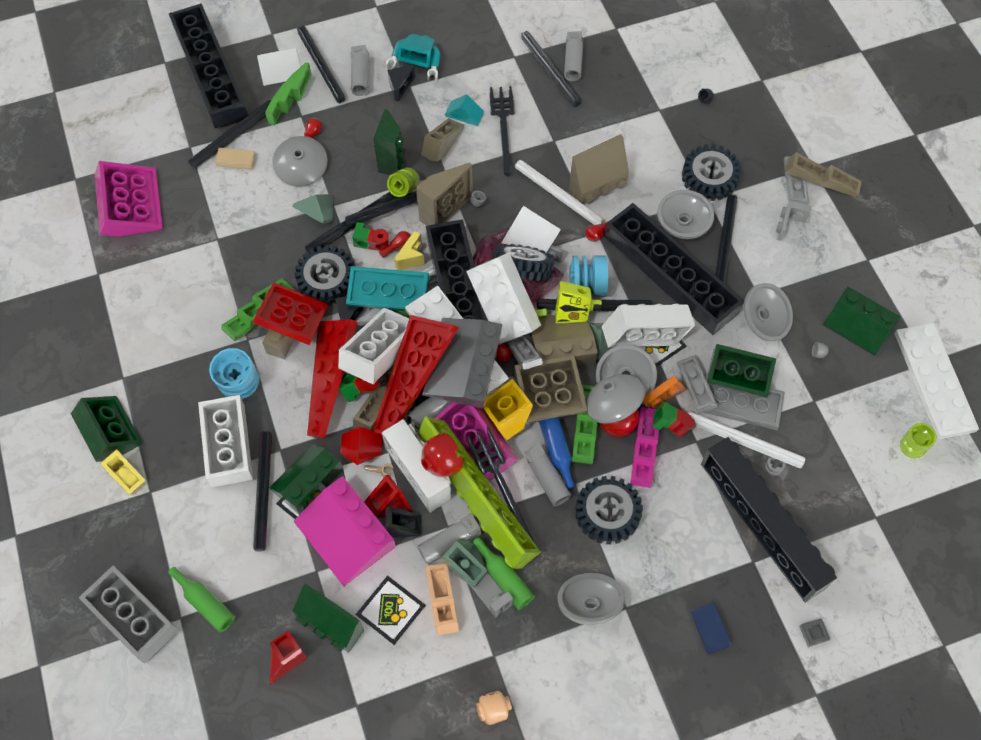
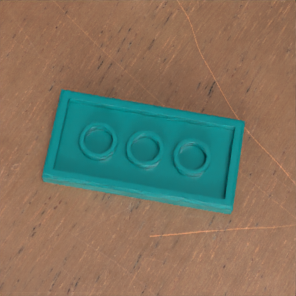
[346,266,429,311]

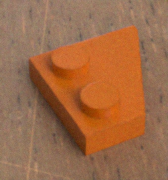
[642,376,687,408]

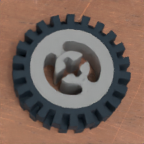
[682,144,741,201]
[493,244,555,281]
[295,245,354,305]
[575,476,643,545]

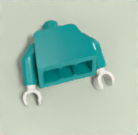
[386,34,441,82]

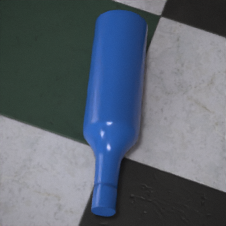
[538,417,575,490]

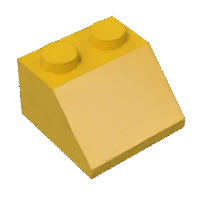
[484,379,533,441]

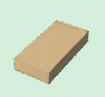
[215,148,256,169]

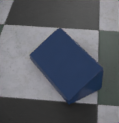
[691,602,731,654]

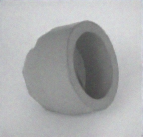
[470,191,486,207]
[812,342,829,358]

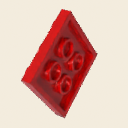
[253,282,328,345]

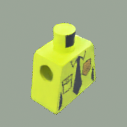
[555,281,602,323]

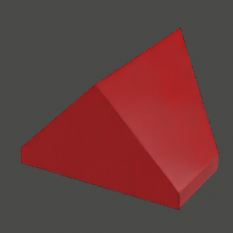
[340,427,383,465]
[364,474,413,518]
[269,630,307,686]

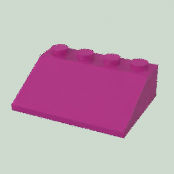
[95,161,163,237]
[435,402,518,481]
[294,476,396,587]

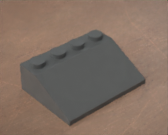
[423,318,502,409]

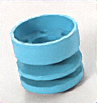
[569,255,608,296]
[209,348,260,399]

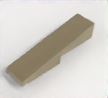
[785,152,862,197]
[353,363,395,431]

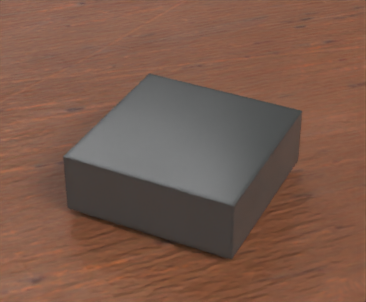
[799,618,831,647]

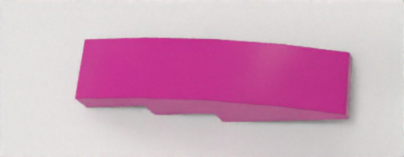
[630,407,659,488]

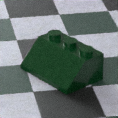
[373,109,406,175]
[823,286,901,356]
[707,344,776,398]
[71,396,142,462]
[269,444,343,515]
[292,583,364,653]

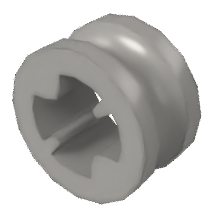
[765,457,786,476]

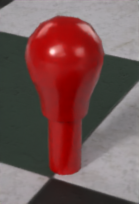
[304,118,322,138]
[585,220,610,242]
[379,231,411,258]
[496,343,512,363]

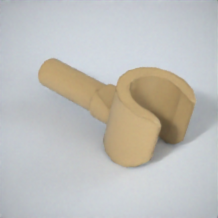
[364,464,393,478]

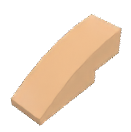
[425,563,459,636]

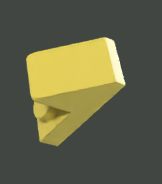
[394,231,425,270]
[100,449,145,494]

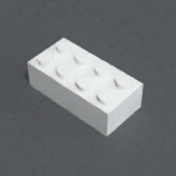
[467,252,541,344]
[602,304,695,348]
[339,308,409,384]
[198,395,253,487]
[382,419,452,513]

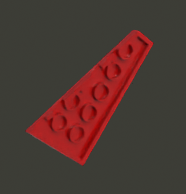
[373,315,459,435]
[307,319,358,439]

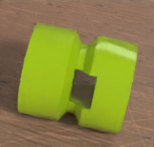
[387,167,420,197]
[900,423,937,459]

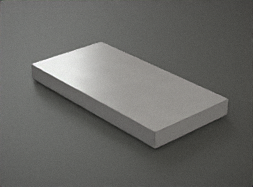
[703,373,785,430]

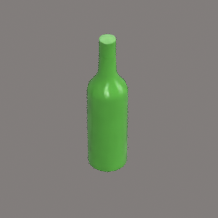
[473,537,535,610]
[168,567,236,632]

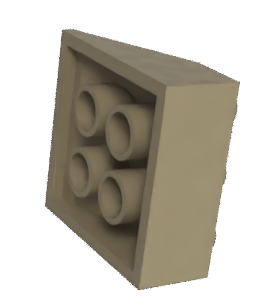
[569,134,629,204]
[416,163,473,226]
[529,315,598,366]
[514,355,588,423]

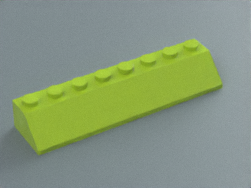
[418,416,541,569]

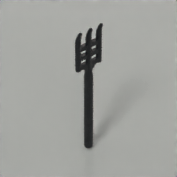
[489,86,515,176]
[467,426,536,545]

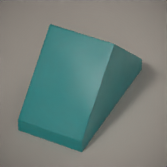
[445,95,484,126]

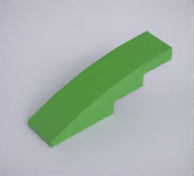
[265,62,312,125]
[221,278,295,341]
[572,385,597,464]

